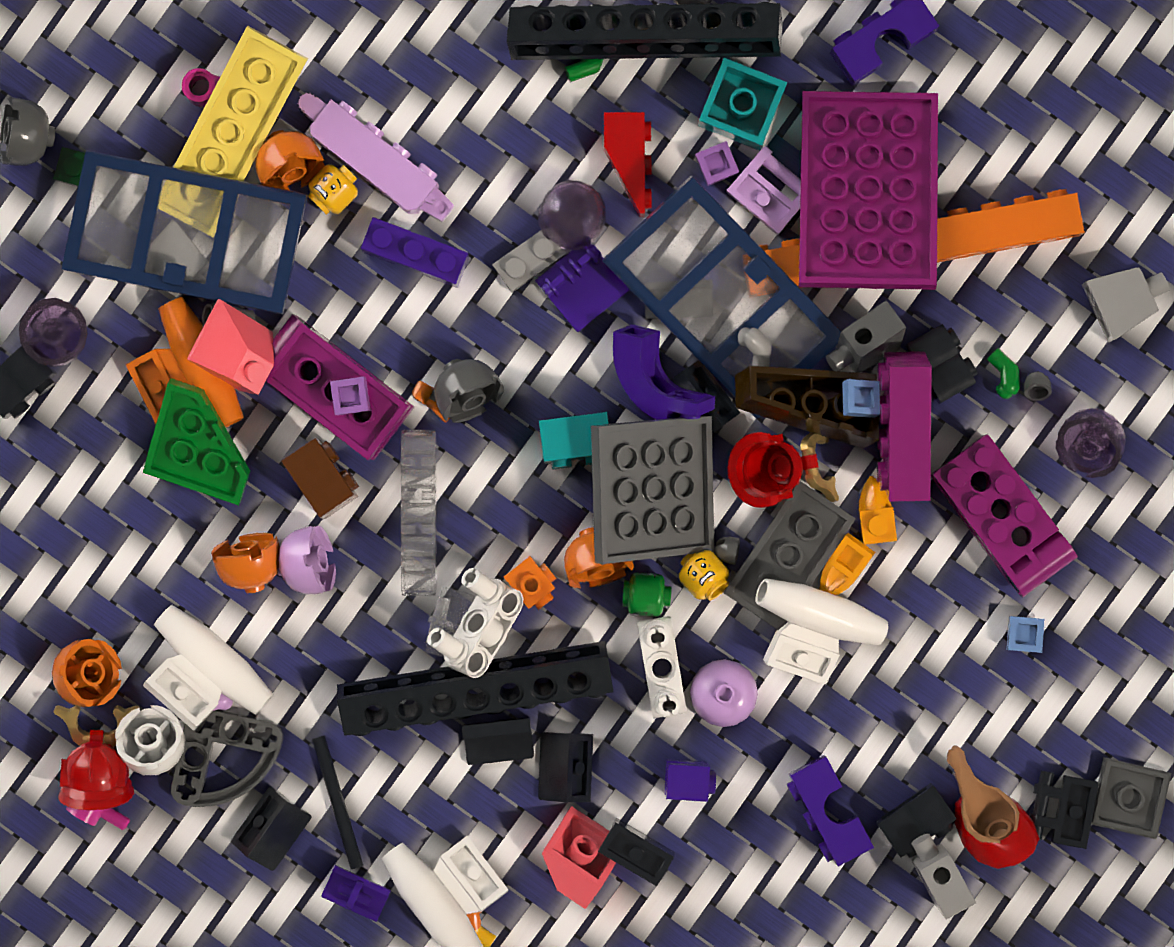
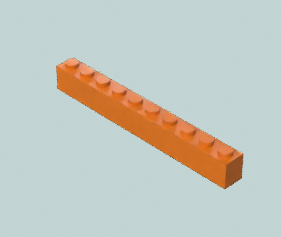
[742,189,1085,298]

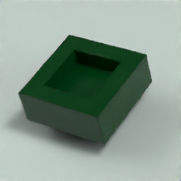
[53,147,85,187]

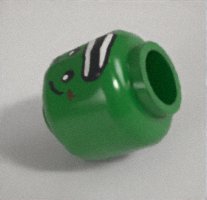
[622,572,671,618]

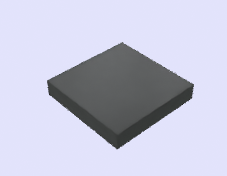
[1091,757,1172,840]

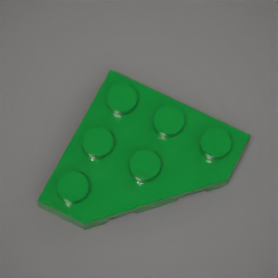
[143,378,250,506]

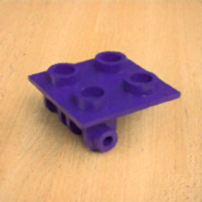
[535,238,630,333]

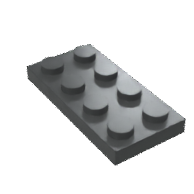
[724,481,856,630]

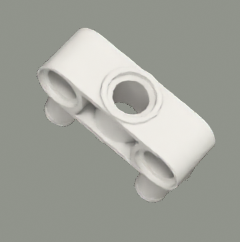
[427,568,524,678]
[637,616,687,719]

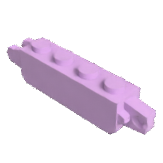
[297,92,454,222]

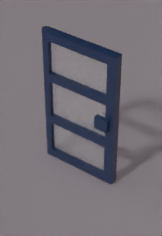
[61,150,308,314]
[602,175,842,419]

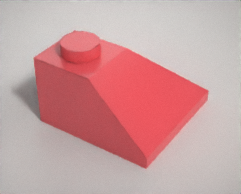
[187,299,274,395]
[542,806,616,909]

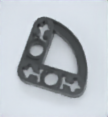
[171,710,284,807]

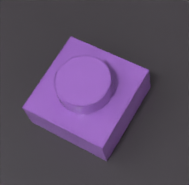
[695,141,739,186]
[330,376,371,416]

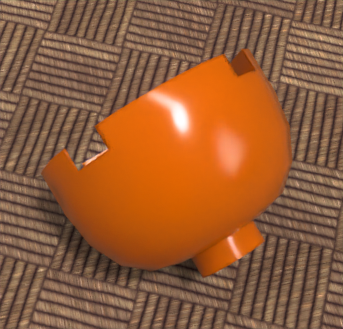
[255,130,325,191]
[564,527,634,588]
[211,533,280,593]
[52,639,122,707]

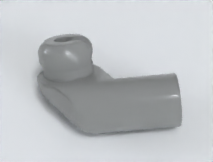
[738,327,771,367]

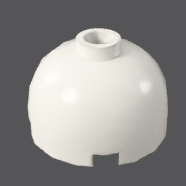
[115,705,185,775]

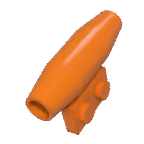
[125,297,244,428]

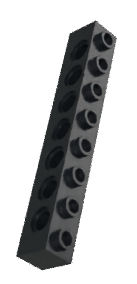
[507,2,783,60]
[337,641,614,736]

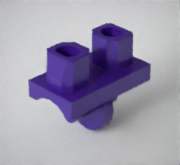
[321,865,391,922]

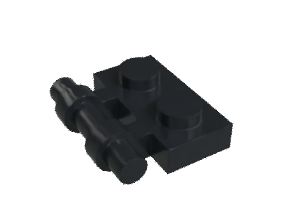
[1029,771,1099,849]

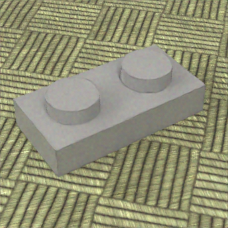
[492,226,567,293]

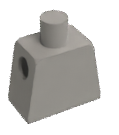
[1082,267,1170,343]
[911,834,976,920]

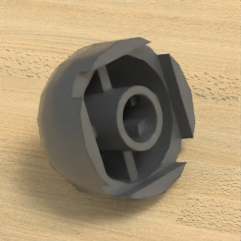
[0,97,55,166]
[434,359,504,423]

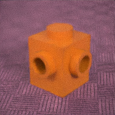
[504,556,557,610]

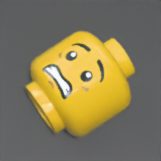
[308,164,358,215]
[679,550,729,601]

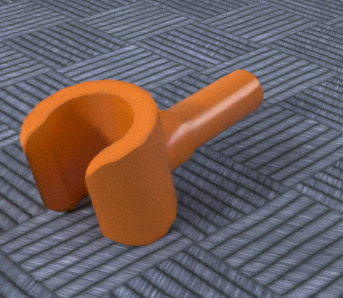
[412,381,450,423]

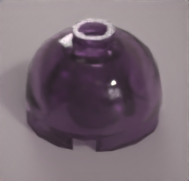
[538,180,606,250]
[19,298,88,367]
[1055,408,1126,478]

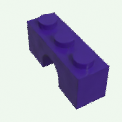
[830,0,939,86]
[360,217,469,288]
[786,755,874,867]
[664,759,716,802]

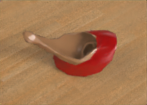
[947,745,1040,869]

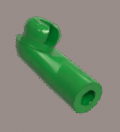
[565,59,604,83]
[986,348,1020,399]

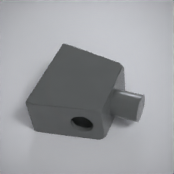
[826,300,906,373]

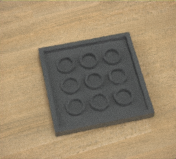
[591,416,714,564]

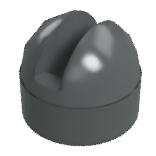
[1024,371,1052,401]
[714,536,740,565]

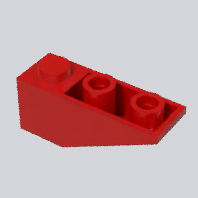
[604,112,652,217]

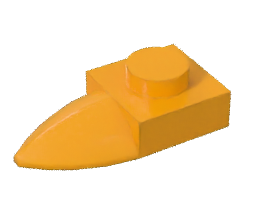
[858,476,897,545]
[820,533,876,595]

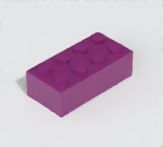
[877,351,932,501]

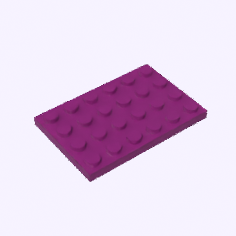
[799,91,938,290]

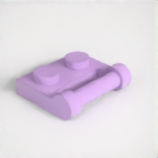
[726,146,801,235]

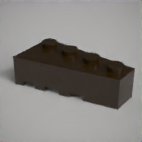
[735,365,879,449]

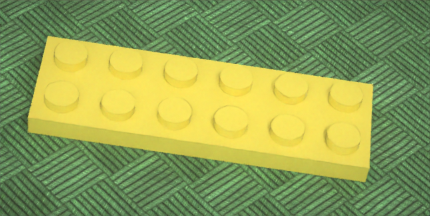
[158,26,308,238]

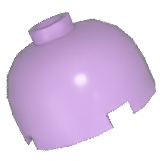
[277,526,336,594]
[690,659,758,727]

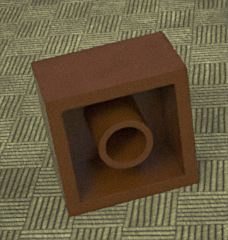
[281,438,359,519]

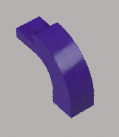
[613,324,715,420]

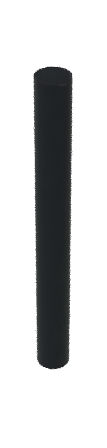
[312,735,364,870]

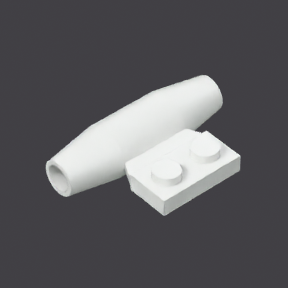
[756,579,888,685]
[143,605,274,731]
[382,836,508,947]

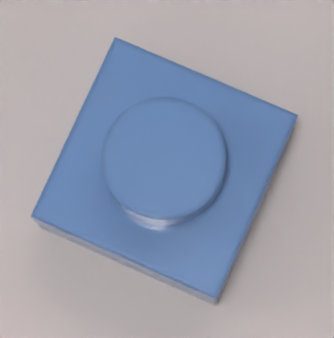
[842,379,880,418]
[1006,616,1045,653]

